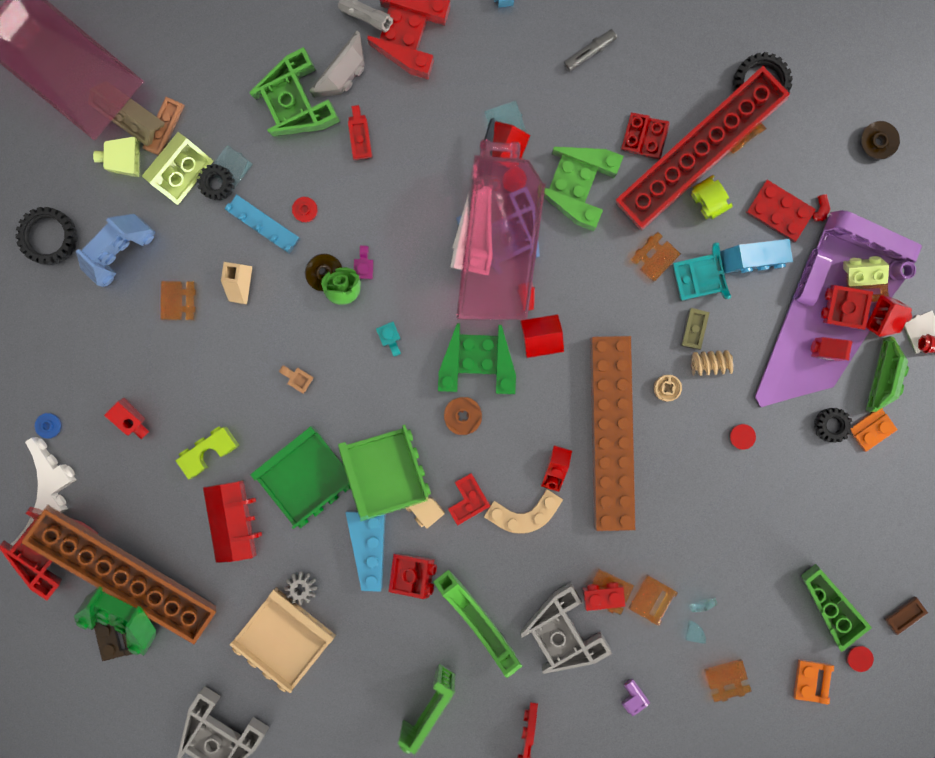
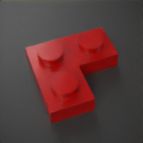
[448,473,490,526]

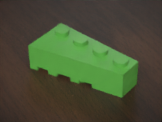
[801,564,872,652]

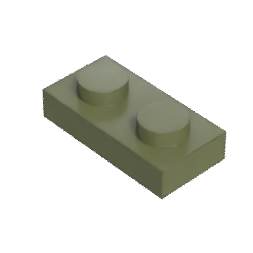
[681,308,710,350]

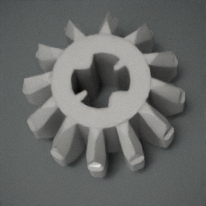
[284,571,318,605]

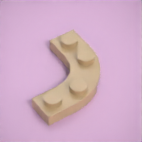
[484,489,563,533]

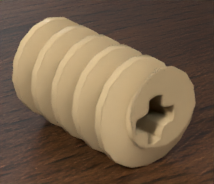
[691,350,733,376]

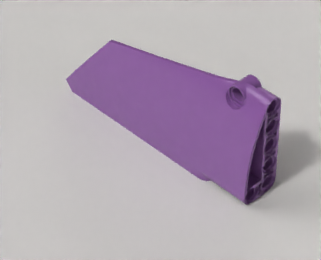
[755,210,922,407]

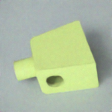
[93,137,140,177]

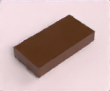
[884,596,928,635]

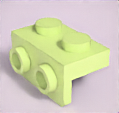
[843,256,889,286]

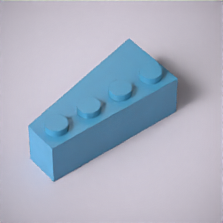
[345,510,386,592]

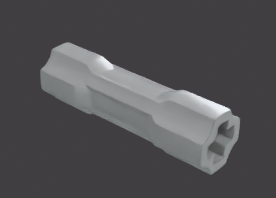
[338,0,393,32]

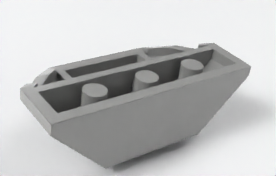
[309,30,365,98]

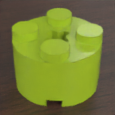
[690,175,733,220]

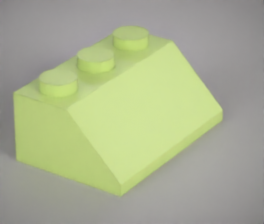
[142,132,213,205]

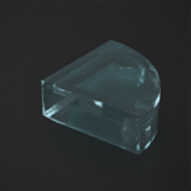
[689,598,717,612]
[685,620,706,644]

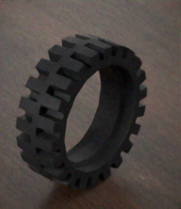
[733,52,793,93]
[15,207,77,265]

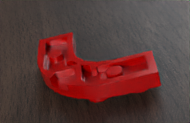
[517,702,538,758]

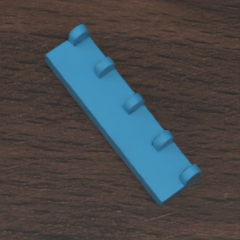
[225,194,300,254]

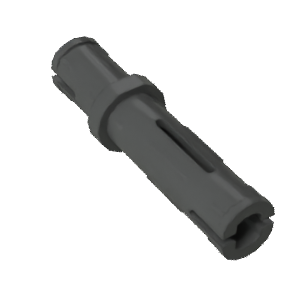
[564,29,617,71]

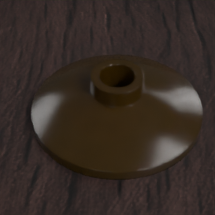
[861,121,900,159]
[305,253,342,291]

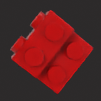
[821,285,873,330]
[388,553,437,599]

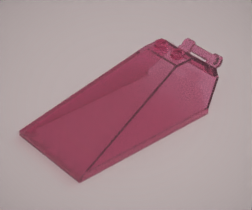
[0,0,144,141]
[457,139,546,319]

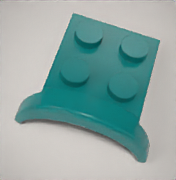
[672,242,731,301]

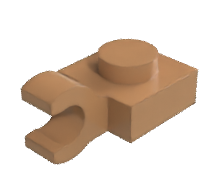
[279,366,314,394]

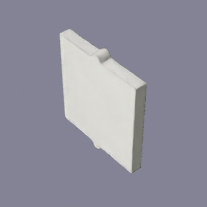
[904,311,935,354]

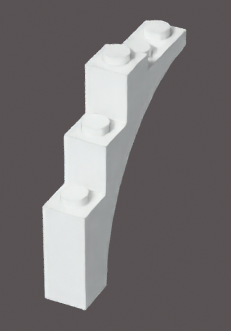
[11,437,76,546]

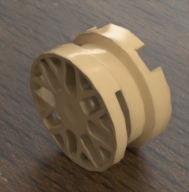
[654,375,682,402]

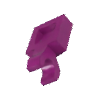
[354,245,374,279]

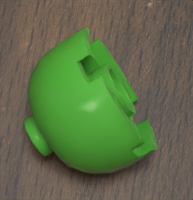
[321,268,361,305]

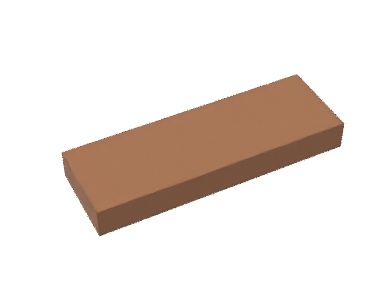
[142,97,184,156]

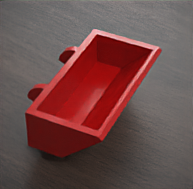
[203,480,262,563]

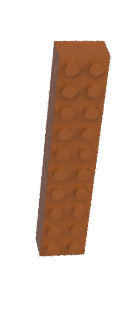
[590,336,635,531]
[21,505,216,644]

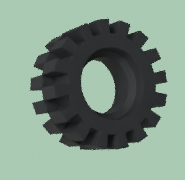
[197,164,235,200]
[814,408,853,443]

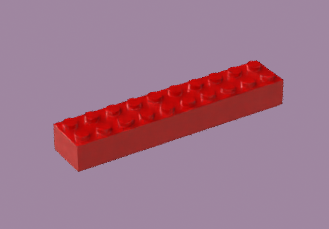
[616,66,790,231]

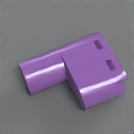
[622,679,650,716]

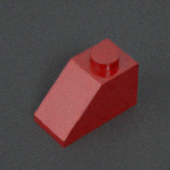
[811,337,853,361]

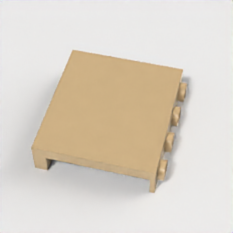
[230,587,336,693]

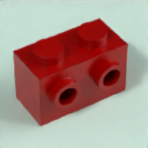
[582,582,626,611]

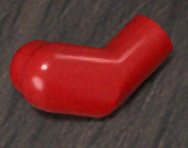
[813,194,831,222]

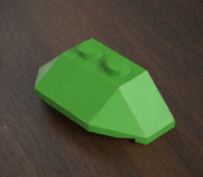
[865,336,909,412]

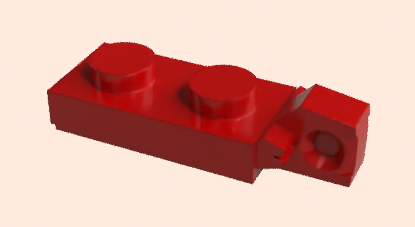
[348,105,373,160]

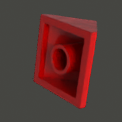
[492,121,531,168]
[520,314,564,358]

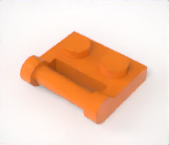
[793,659,834,704]

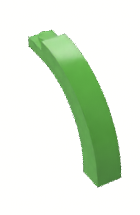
[433,570,522,678]

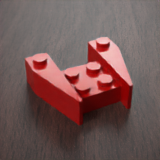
[367,0,450,80]
[0,506,98,601]

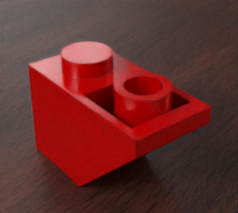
[541,446,572,492]

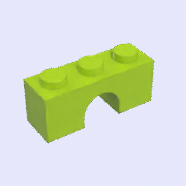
[175,426,240,480]

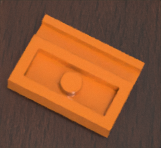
[850,408,898,452]

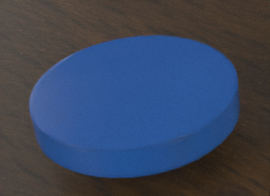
[35,413,61,439]

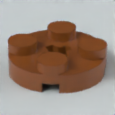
[444,397,482,435]

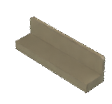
[88,82,165,146]

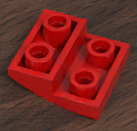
[621,112,670,160]

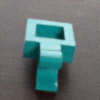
[376,321,401,357]

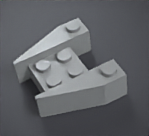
[521,582,612,674]
[177,686,269,758]

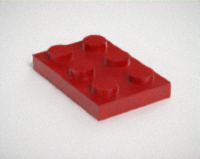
[746,180,816,243]

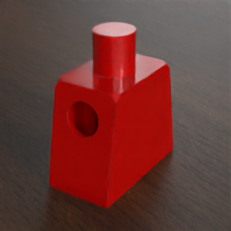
[866,295,912,337]
[104,398,150,440]

